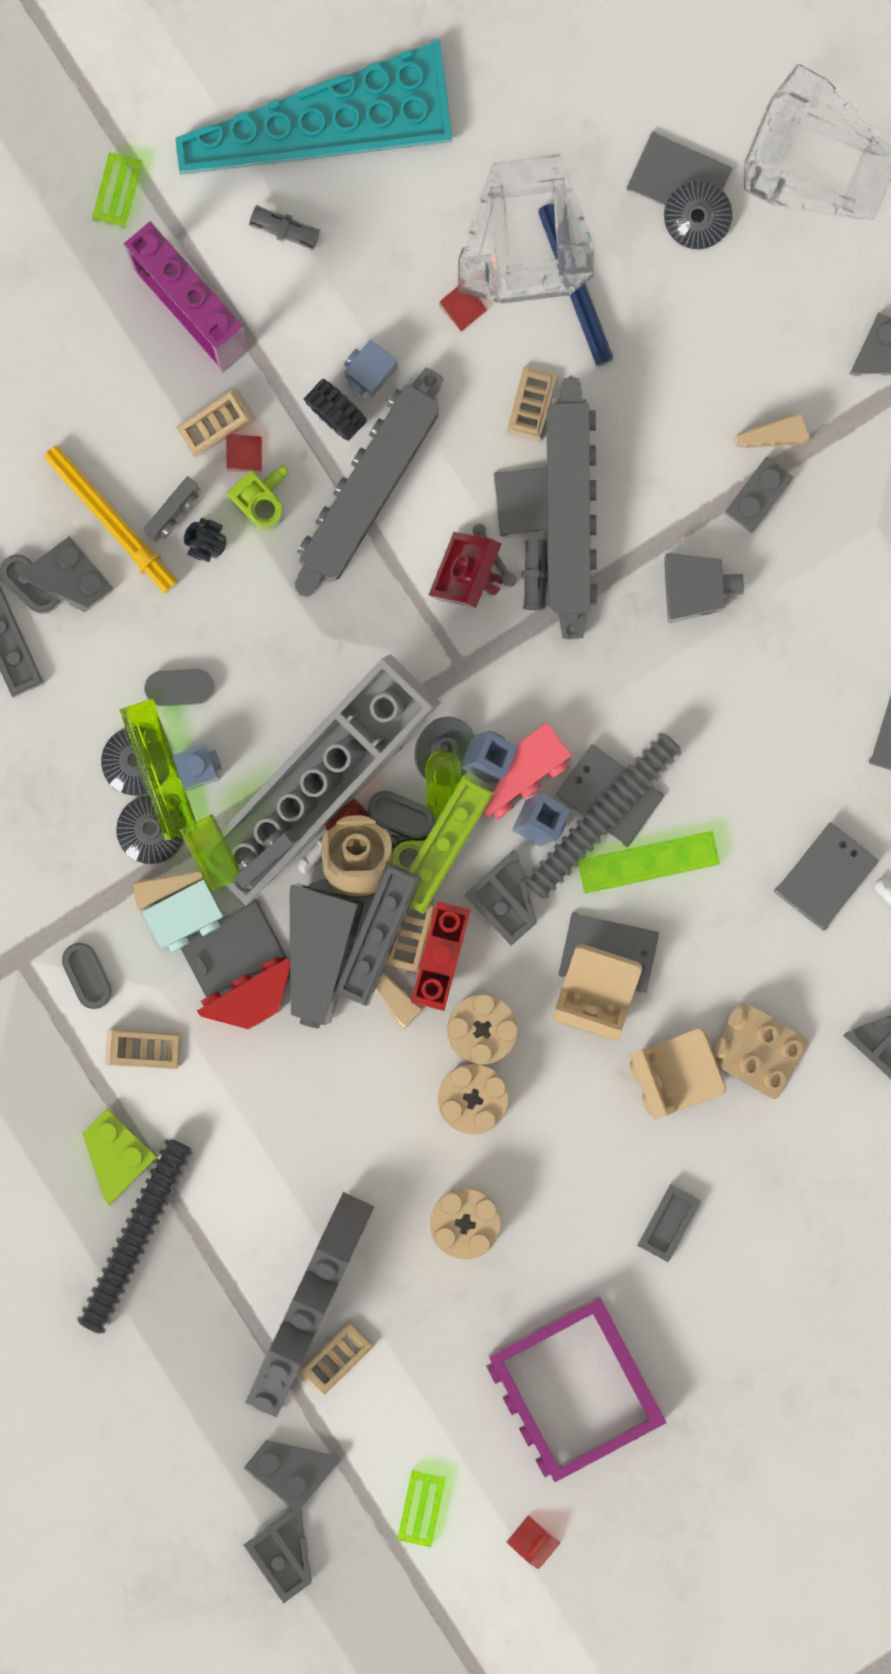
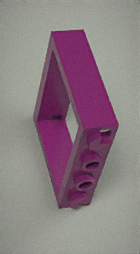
[123,221,249,372]
[486,1296,666,1482]

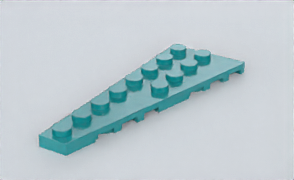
[175,40,452,175]

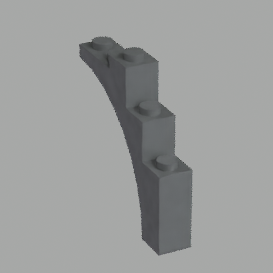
[245,1192,375,1418]

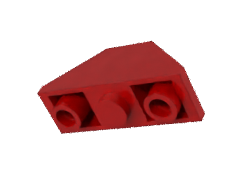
[411,901,471,1012]
[197,956,290,1030]

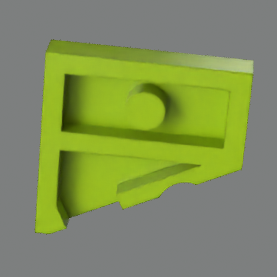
[82,1108,157,1206]

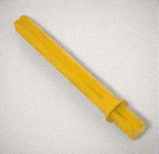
[44,445,179,594]

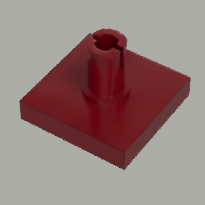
[428,532,503,608]

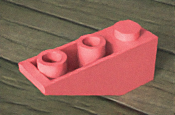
[483,723,572,820]

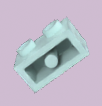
[142,880,225,953]

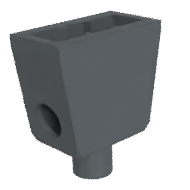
[664,553,744,623]

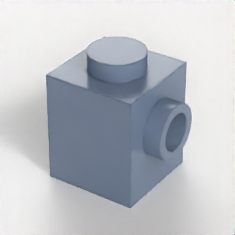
[344,339,398,398]
[459,731,518,783]
[173,744,222,791]
[512,793,570,847]

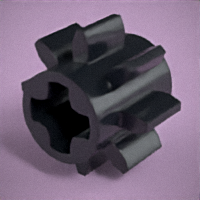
[184,518,227,562]

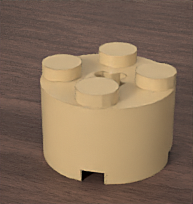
[321,815,392,897]
[447,994,518,1065]
[438,1064,508,1134]
[430,1188,501,1259]

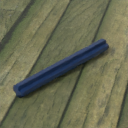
[538,203,613,366]

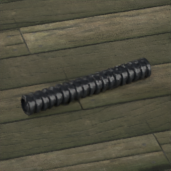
[77,1138,194,1334]

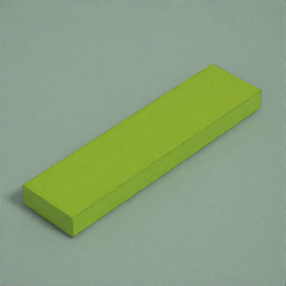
[408,776,494,914]

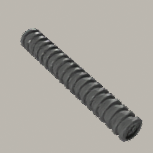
[524,732,682,900]

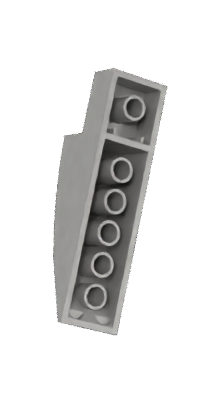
[197,654,441,906]

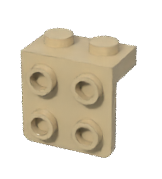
[552,944,642,1041]
[712,1001,808,1099]
[630,1028,726,1120]

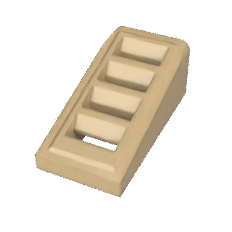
[507,366,557,442]
[176,390,256,457]
[733,413,810,448]
[133,870,205,911]
[386,904,436,973]
[376,972,422,1029]
[105,1029,180,1069]
[298,1321,374,1398]

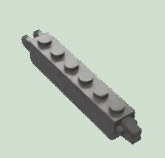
[294,367,444,597]
[546,375,597,639]

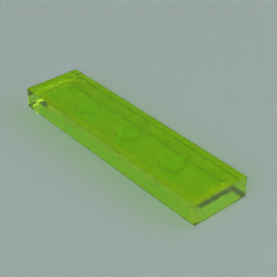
[119,698,199,841]
[578,830,720,894]

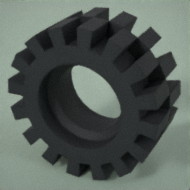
[303,378,368,441]

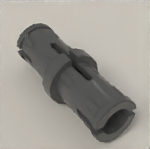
[249,205,321,251]
[521,539,548,611]

